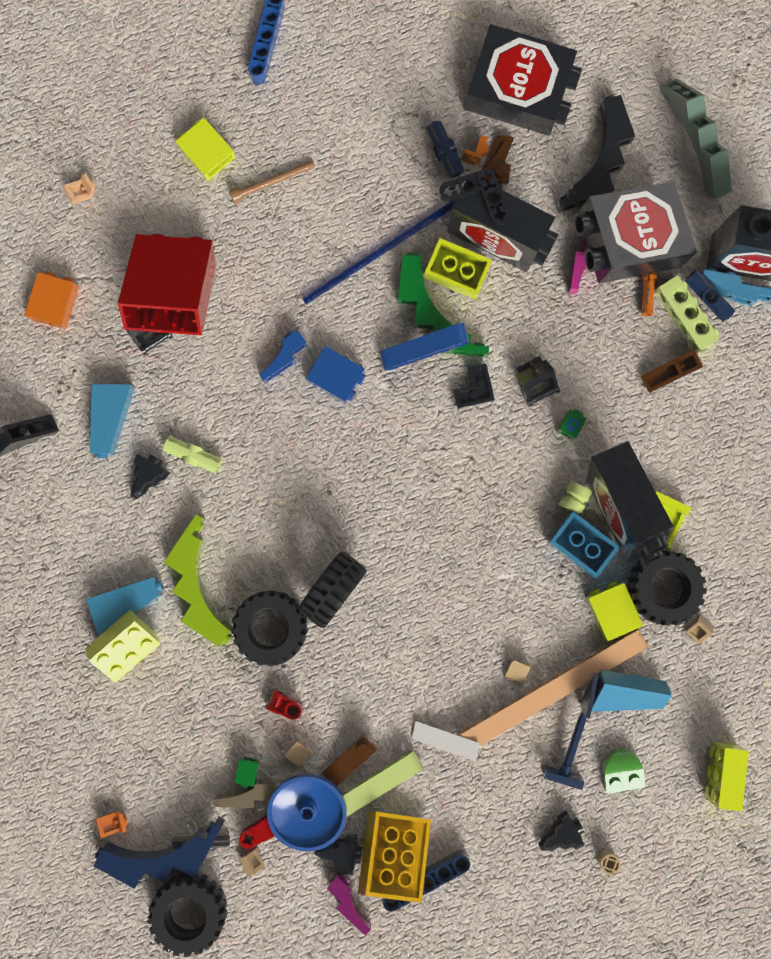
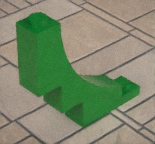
[398,253,489,358]

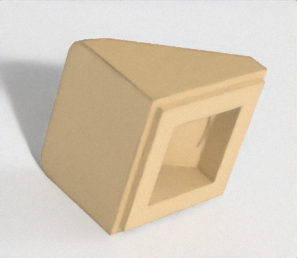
[685,615,714,644]
[504,658,531,684]
[284,739,312,767]

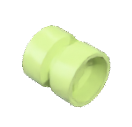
[558,481,592,516]

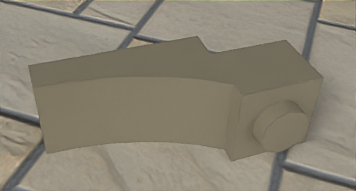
[214,777,276,808]

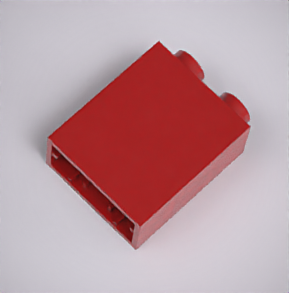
[118,233,216,336]

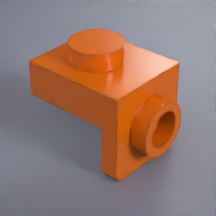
[462,135,490,165]
[95,810,128,838]

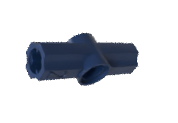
[426,120,465,179]
[684,269,735,322]

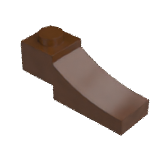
[641,350,705,393]
[322,733,377,786]

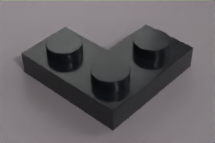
[453,363,495,409]

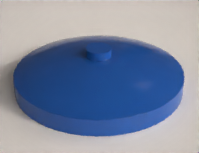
[267,773,347,851]

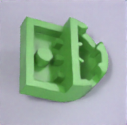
[601,748,645,794]

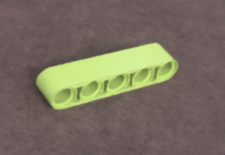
[342,750,423,816]

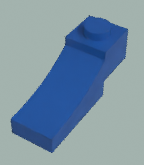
[259,330,307,383]

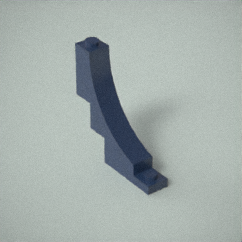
[93,816,225,889]

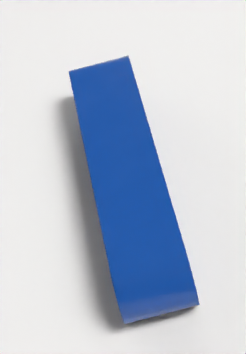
[248,0,285,84]
[379,323,469,371]

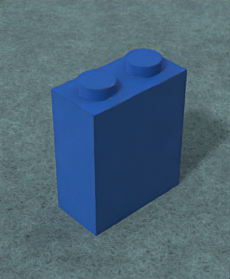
[306,346,366,404]

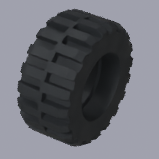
[298,551,367,628]
[627,551,707,626]
[231,590,308,666]
[148,873,227,957]

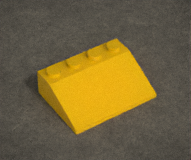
[358,811,431,903]

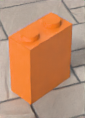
[24,271,79,330]

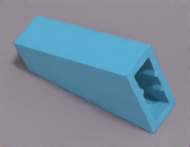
[90,384,134,458]
[86,577,164,637]
[592,670,671,712]

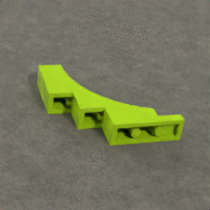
[164,514,233,647]

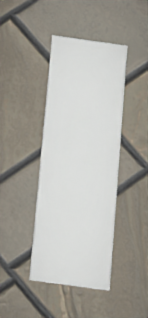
[411,721,480,761]

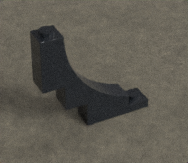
[556,95,636,213]
[0,414,59,456]

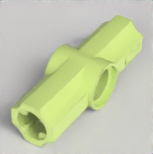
[163,436,223,474]

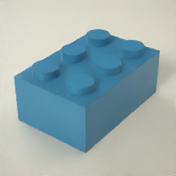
[547,511,620,578]

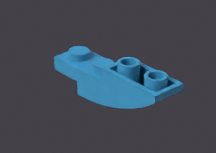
[701,268,771,306]

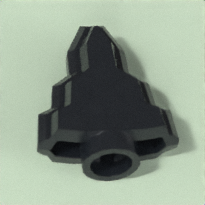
[130,454,170,499]
[538,810,585,851]
[314,834,362,875]

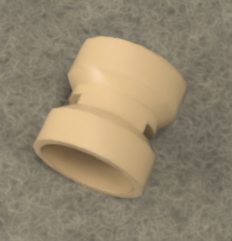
[597,849,621,875]

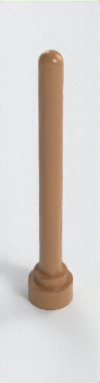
[229,161,315,204]

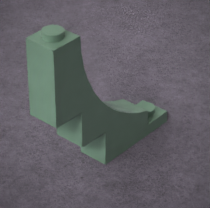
[660,79,732,198]

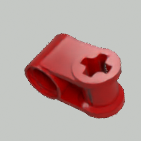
[264,689,304,720]
[239,815,275,849]

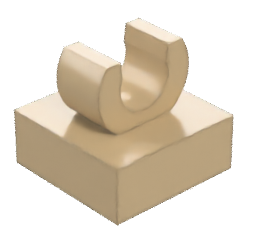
[238,848,265,876]

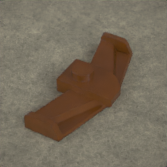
[482,135,514,189]

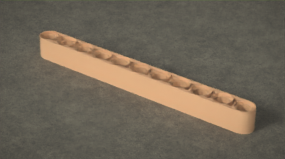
[457,628,648,746]

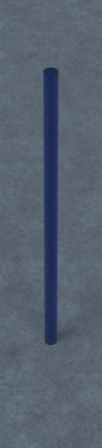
[302,200,456,305]

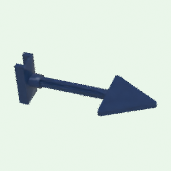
[542,672,599,790]

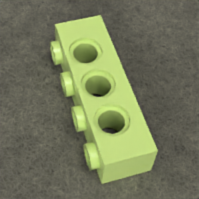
[654,275,720,352]

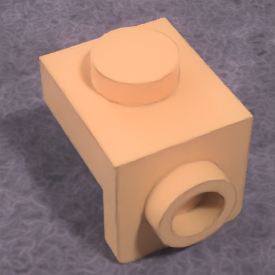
[63,173,95,205]

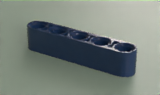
[383,850,470,912]

